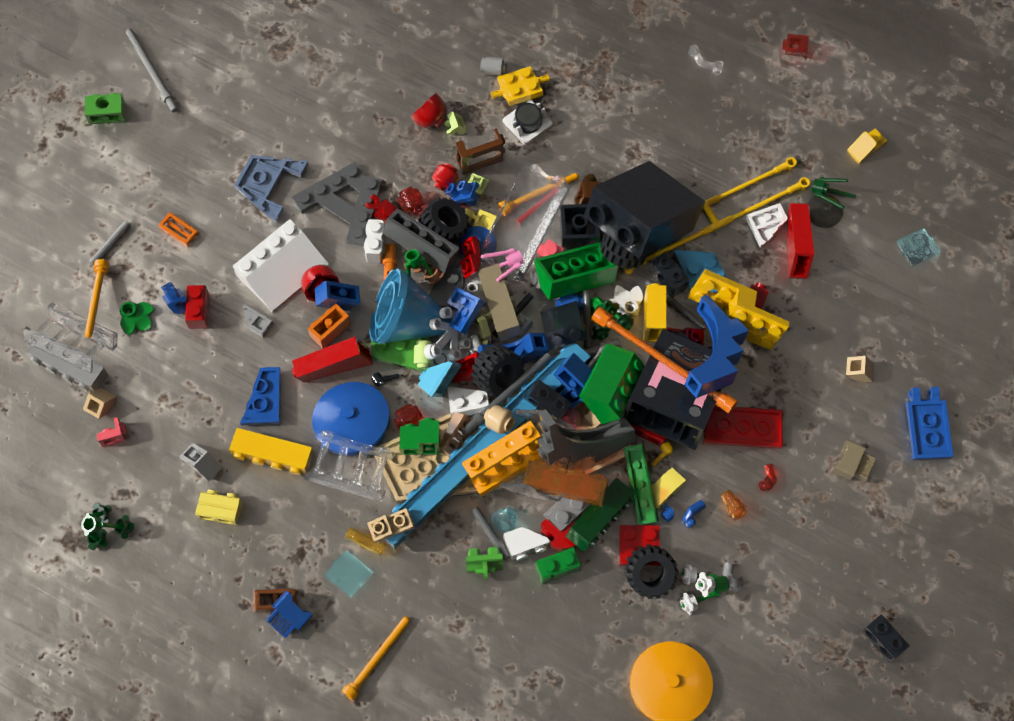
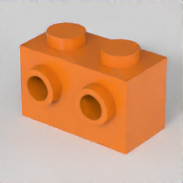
[308,304,351,349]

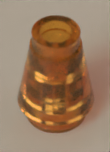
[721,490,747,520]

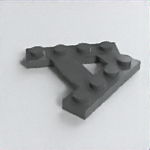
[292,162,382,247]

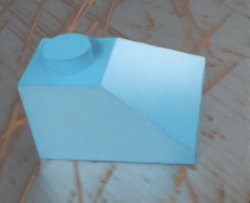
[418,361,462,397]

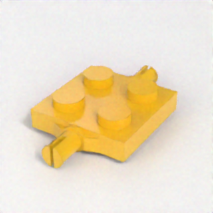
[490,66,550,106]

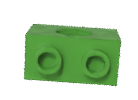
[85,93,125,124]

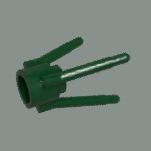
[811,177,856,209]

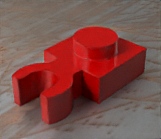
[365,194,400,224]

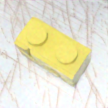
[195,490,243,525]

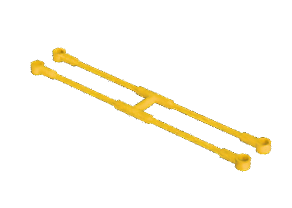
[623,157,810,274]

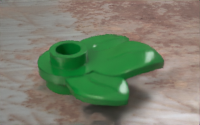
[120,302,154,335]

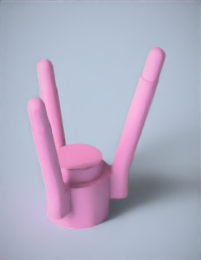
[481,248,524,282]

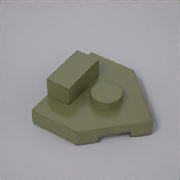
[473,306,493,345]

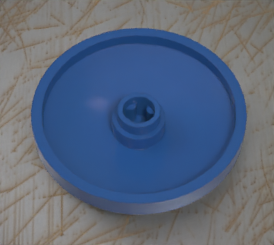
[312,382,390,456]

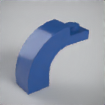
[478,333,549,364]

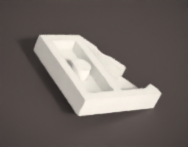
[746,203,788,248]
[447,386,489,417]

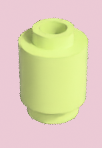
[414,340,433,369]

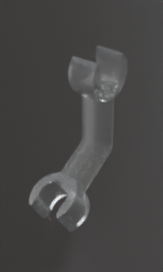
[688,44,723,74]

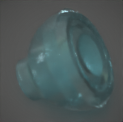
[491,507,517,533]

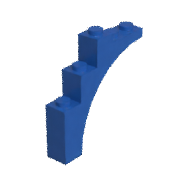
[684,295,749,398]

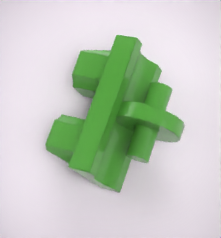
[466,547,503,579]

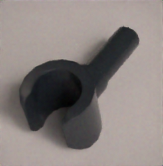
[371,372,400,387]

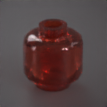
[398,186,425,215]
[393,403,423,430]

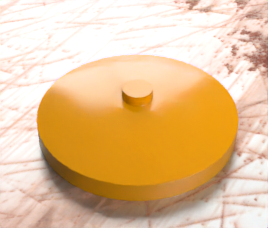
[630,641,713,721]

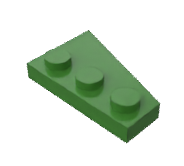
[371,337,429,372]

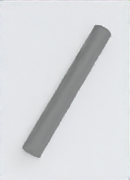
[89,220,130,267]

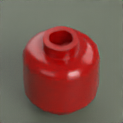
[432,163,459,191]

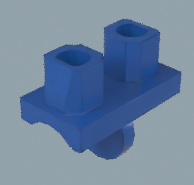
[446,180,480,206]
[161,282,187,314]

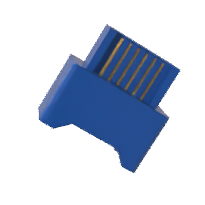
[265,591,313,638]

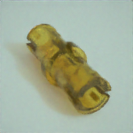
[345,527,386,556]

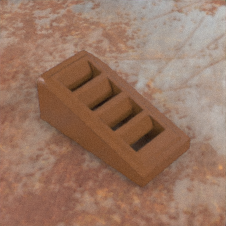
[253,589,296,612]

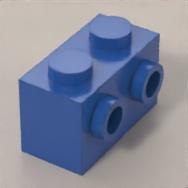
[315,281,360,311]

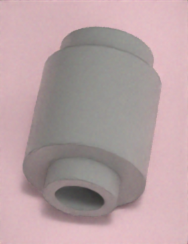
[480,56,507,76]

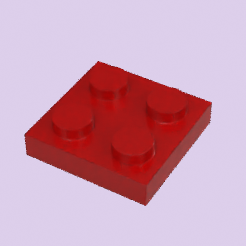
[619,525,660,567]

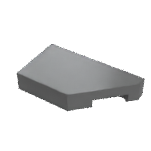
[243,303,274,338]

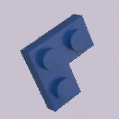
[447,287,484,335]

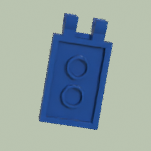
[906,387,954,460]

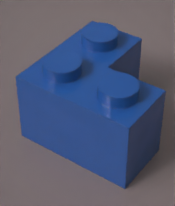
[553,353,592,410]

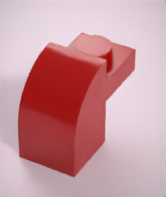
[540,519,577,553]

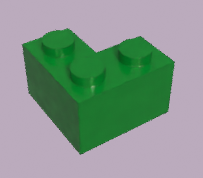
[399,418,440,455]

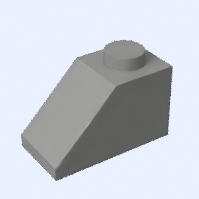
[179,443,222,481]

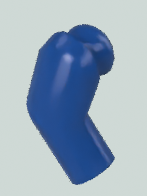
[683,500,706,528]

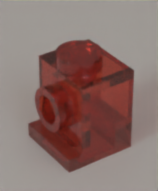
[782,34,809,58]

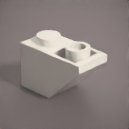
[503,527,550,561]

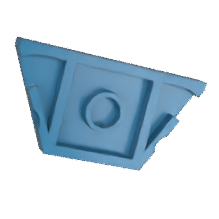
[673,250,727,305]

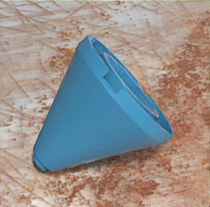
[369,268,452,344]

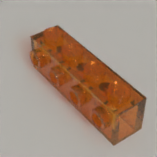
[523,459,608,507]

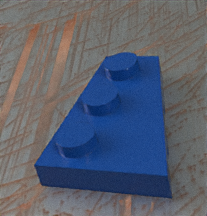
[240,367,281,426]

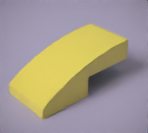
[652,468,687,509]

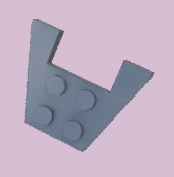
[234,155,309,223]

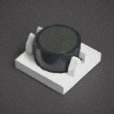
[503,100,553,146]

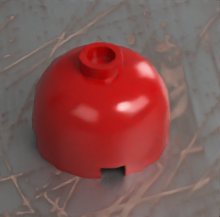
[411,93,446,128]
[301,264,340,302]

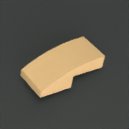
[367,508,415,542]

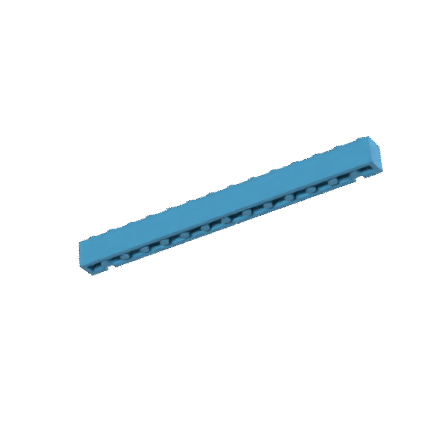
[385,343,590,549]

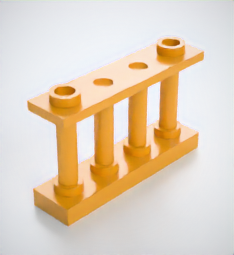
[462,421,542,497]

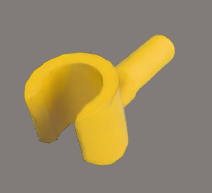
[651,442,673,467]

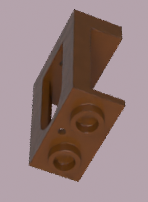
[455,128,505,175]

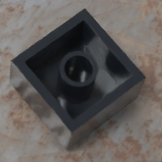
[559,204,600,248]

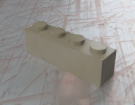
[478,263,523,341]

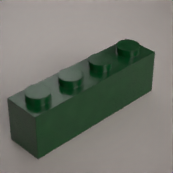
[565,477,635,552]

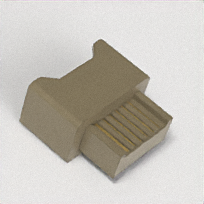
[832,439,876,482]

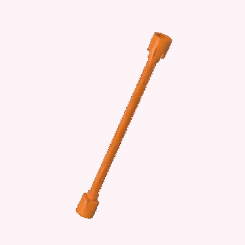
[592,307,738,414]

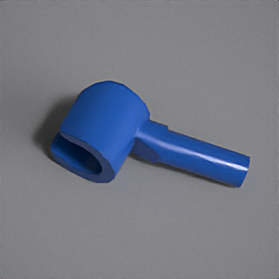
[661,502,674,522]

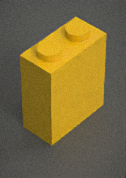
[643,283,666,342]

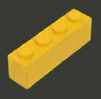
[229,428,314,475]

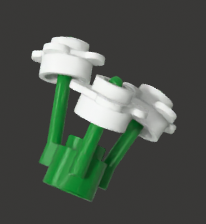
[680,564,728,615]

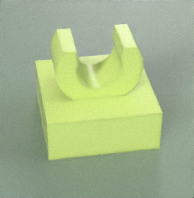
[444,111,467,135]
[468,173,489,198]

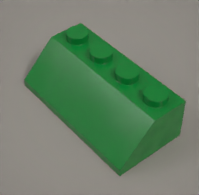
[534,242,618,300]
[579,344,645,424]

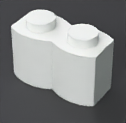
[364,219,386,263]

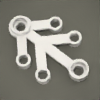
[424,307,471,361]

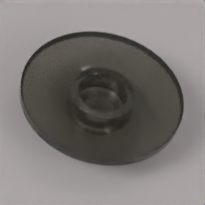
[808,194,843,228]

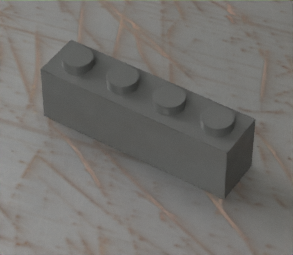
[383,208,459,273]

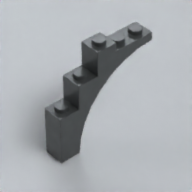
[537,409,636,464]

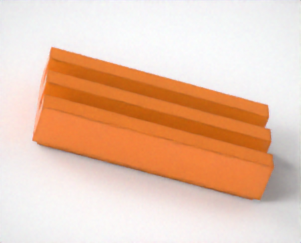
[158,212,199,247]

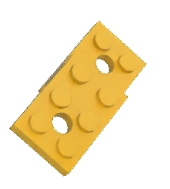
[688,269,789,350]

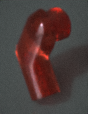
[759,464,777,491]

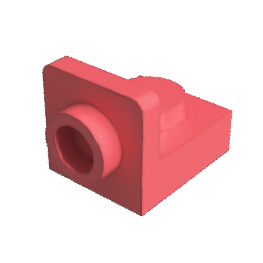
[96,417,127,447]

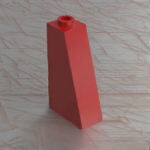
[787,203,814,279]
[292,337,373,383]

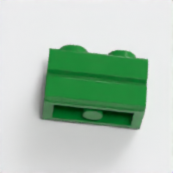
[535,547,581,584]

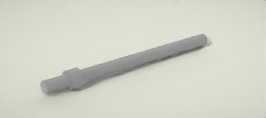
[126,29,178,113]

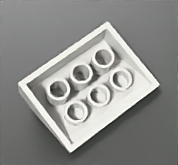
[233,219,329,313]

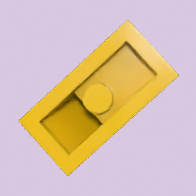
[847,128,887,163]

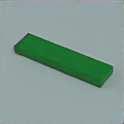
[624,444,659,525]

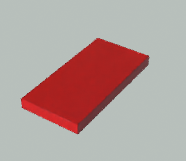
[704,405,783,449]

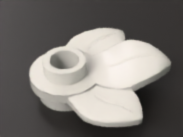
[610,285,643,318]

